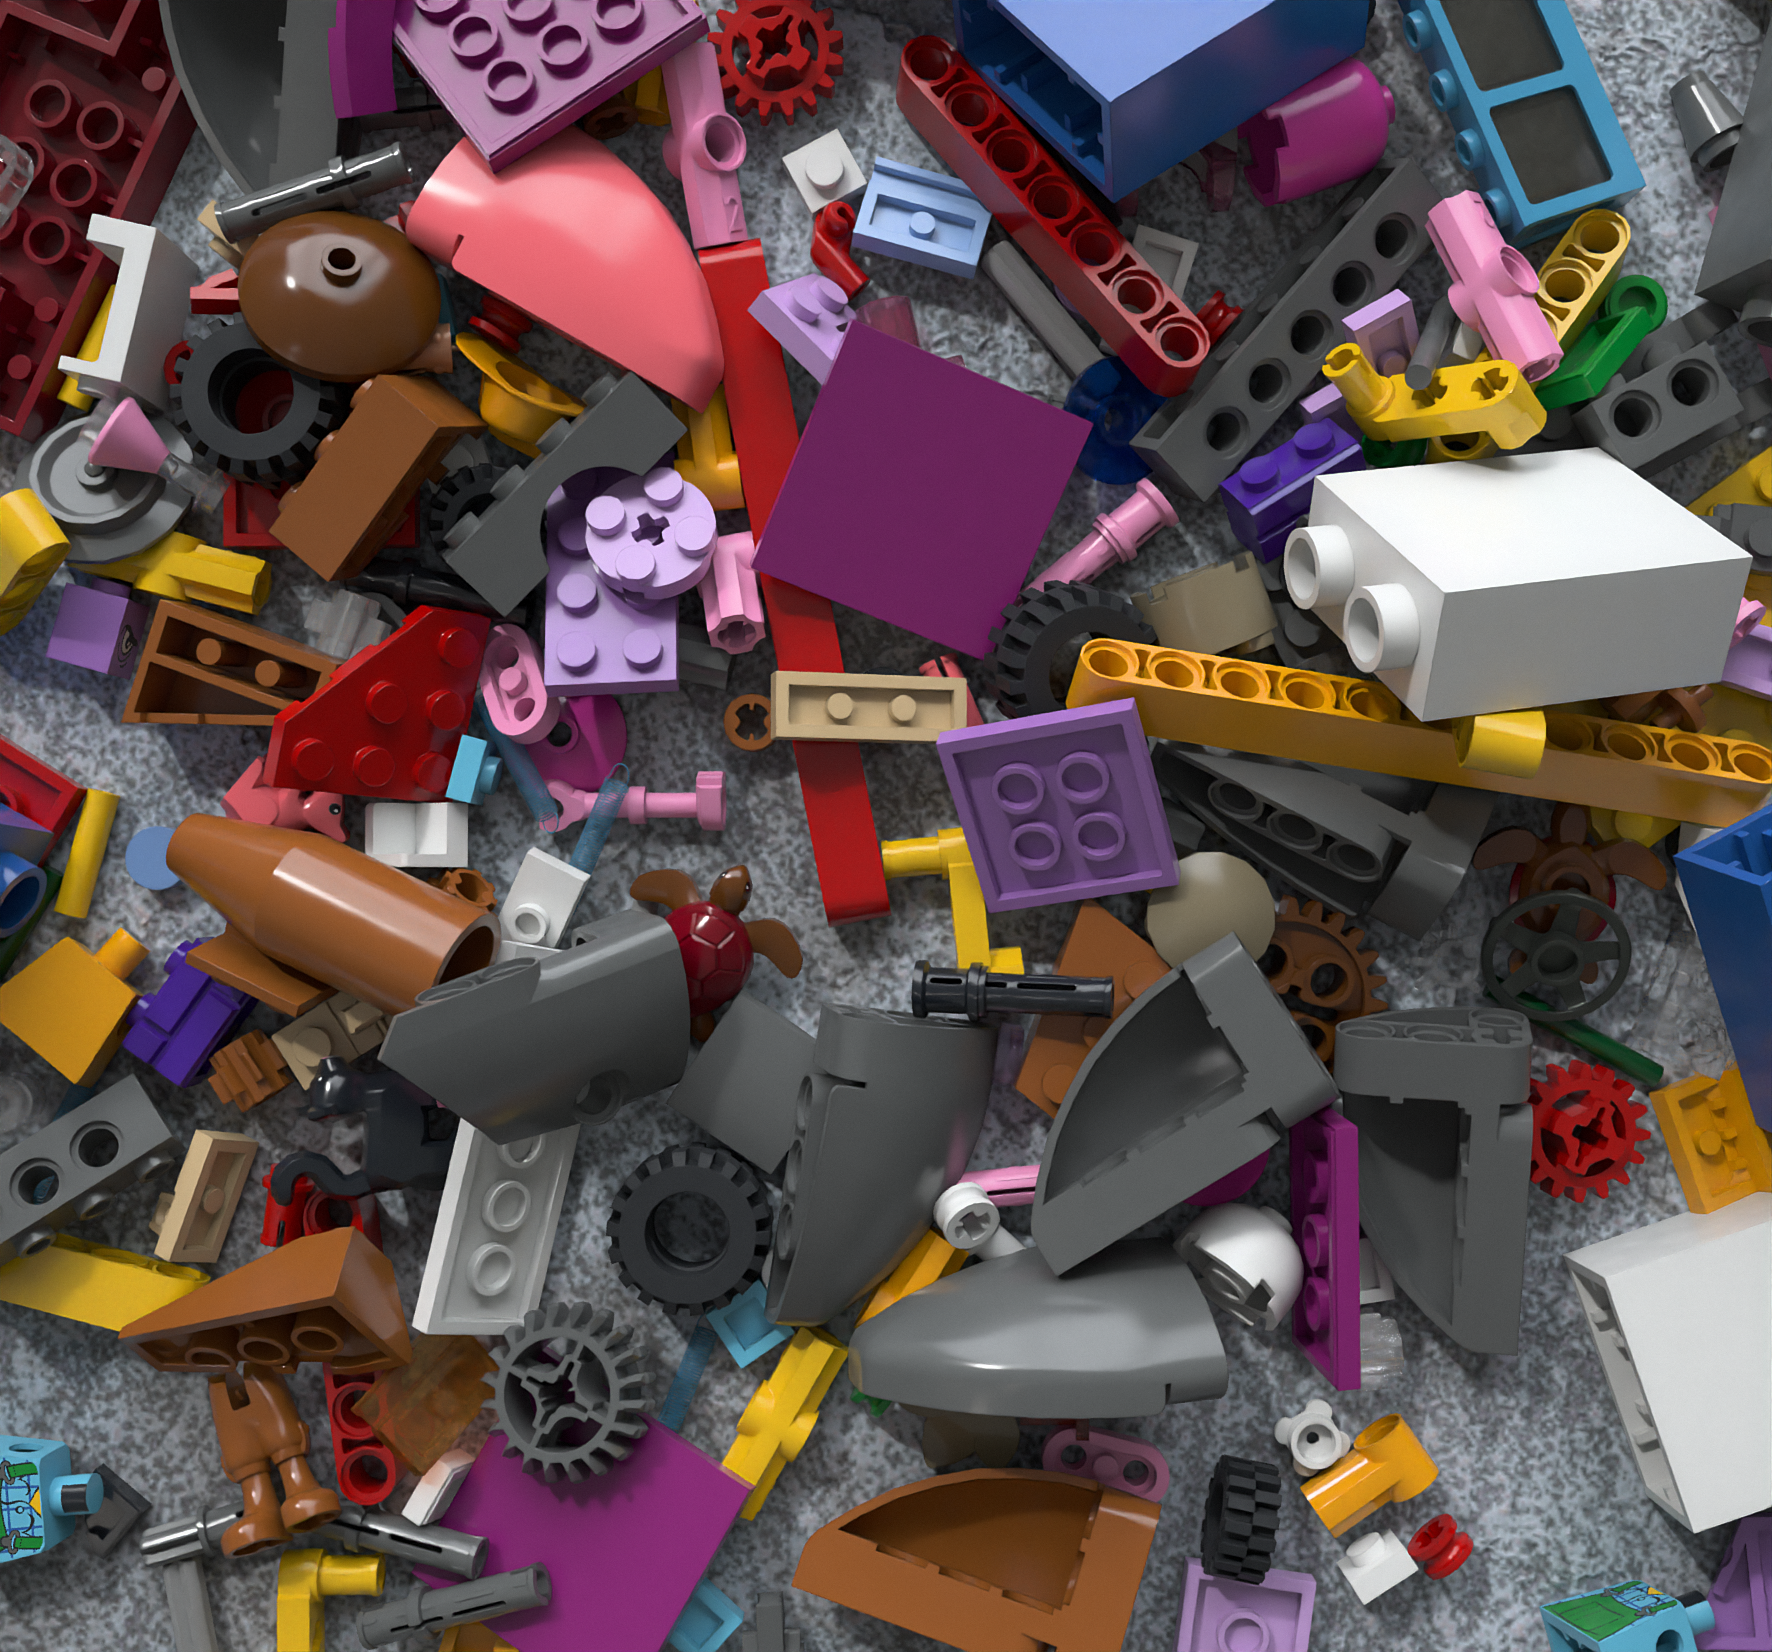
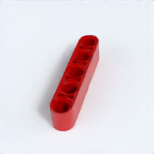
[303,1190,411,1505]

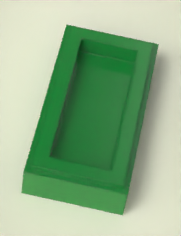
[1534,306,1654,411]

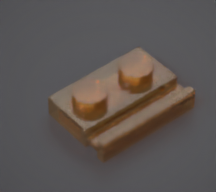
[350,1332,500,1476]

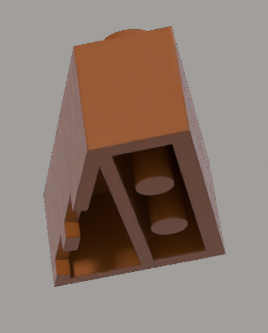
[269,375,490,582]
[1011,898,1172,1120]

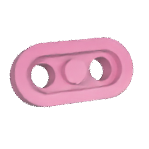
[478,624,560,744]
[1041,1422,1170,1502]

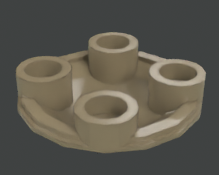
[1144,852,1275,969]

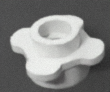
[1274,1399,1350,1476]

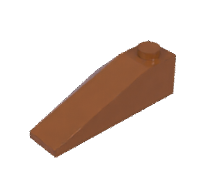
[118,1226,413,1375]

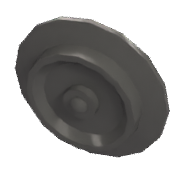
[11,407,199,565]

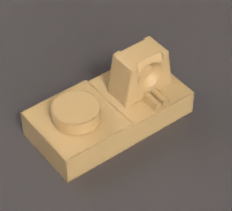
[271,992,393,1091]
[149,1130,260,1263]

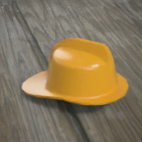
[455,332,588,459]

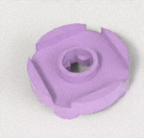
[585,467,718,599]

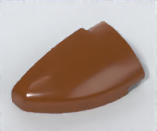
[791,1468,1162,1652]

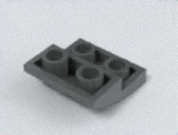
[666,989,832,1175]

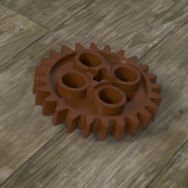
[1264,894,1388,1073]

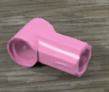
[696,530,766,655]

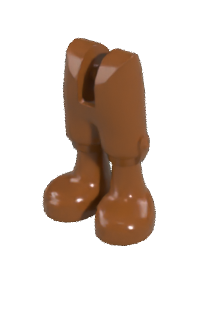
[208,1361,342,1559]

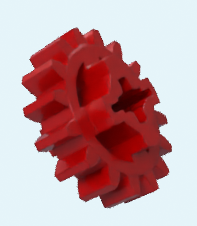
[707,0,844,126]
[1522,1060,1651,1203]

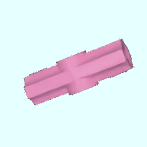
[661,42,748,250]
[1425,190,1564,384]

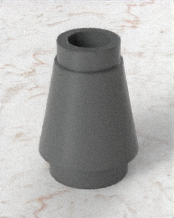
[1669,71,1743,172]

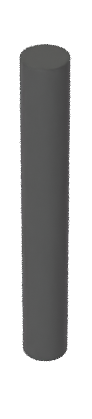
[1404,295,1457,390]

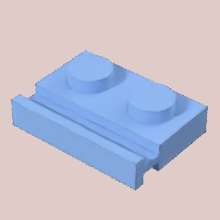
[852,156,992,280]

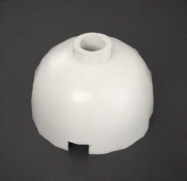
[1173,1203,1304,1331]

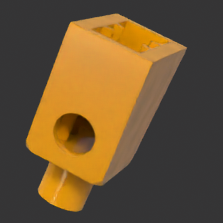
[0,927,151,1088]

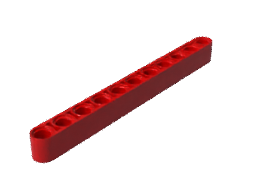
[698,238,892,928]

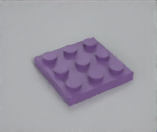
[936,697,1181,913]

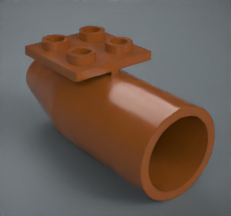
[166,813,501,1018]

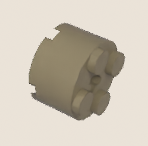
[1130,551,1278,655]

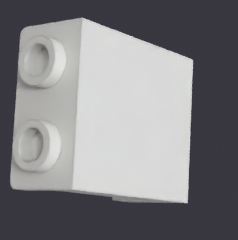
[58,213,199,411]

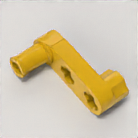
[1322,343,1547,449]
[881,827,1024,974]
[277,1548,386,1652]

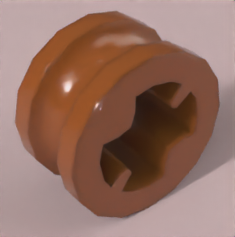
[723,693,776,752]

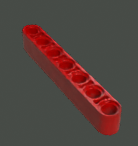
[895,35,1210,397]

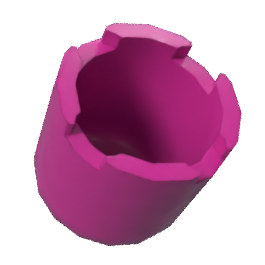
[1237,56,1396,207]

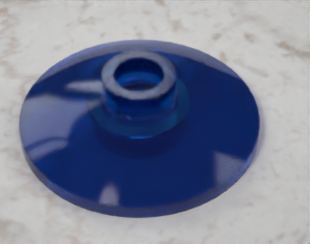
[1063,356,1169,485]

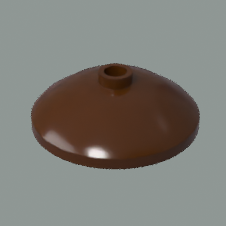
[238,210,441,383]

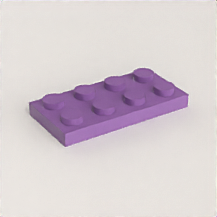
[544,452,679,697]

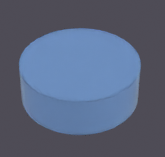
[125,826,183,890]

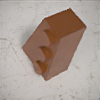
[121,599,348,726]

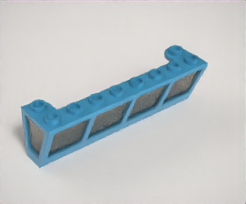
[1397,0,1647,251]

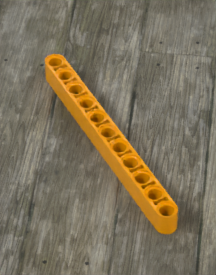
[1065,638,1772,828]

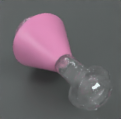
[77,396,231,515]

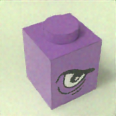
[45,577,150,680]

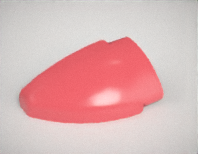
[405,124,724,414]

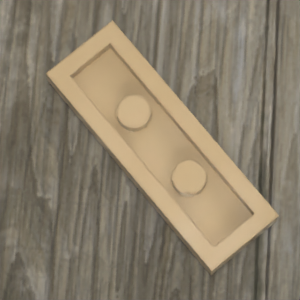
[771,671,967,744]

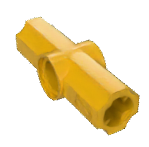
[67,531,273,616]
[721,1326,848,1521]

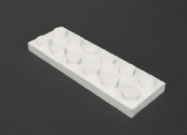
[412,940,590,1335]

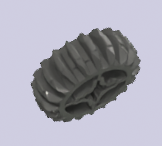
[480,1301,657,1484]

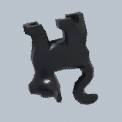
[270,1055,458,1207]

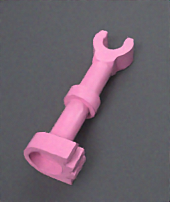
[537,771,727,832]

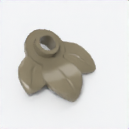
[898,1402,1020,1468]

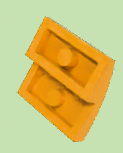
[1648,1061,1772,1214]

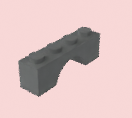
[442,370,688,617]

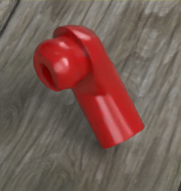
[810,201,871,302]

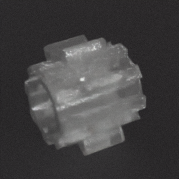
[1356,1308,1404,1392]

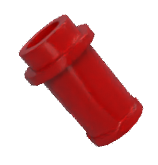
[260,1163,315,1247]

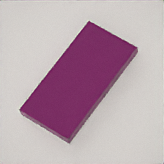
[1289,1106,1361,1391]

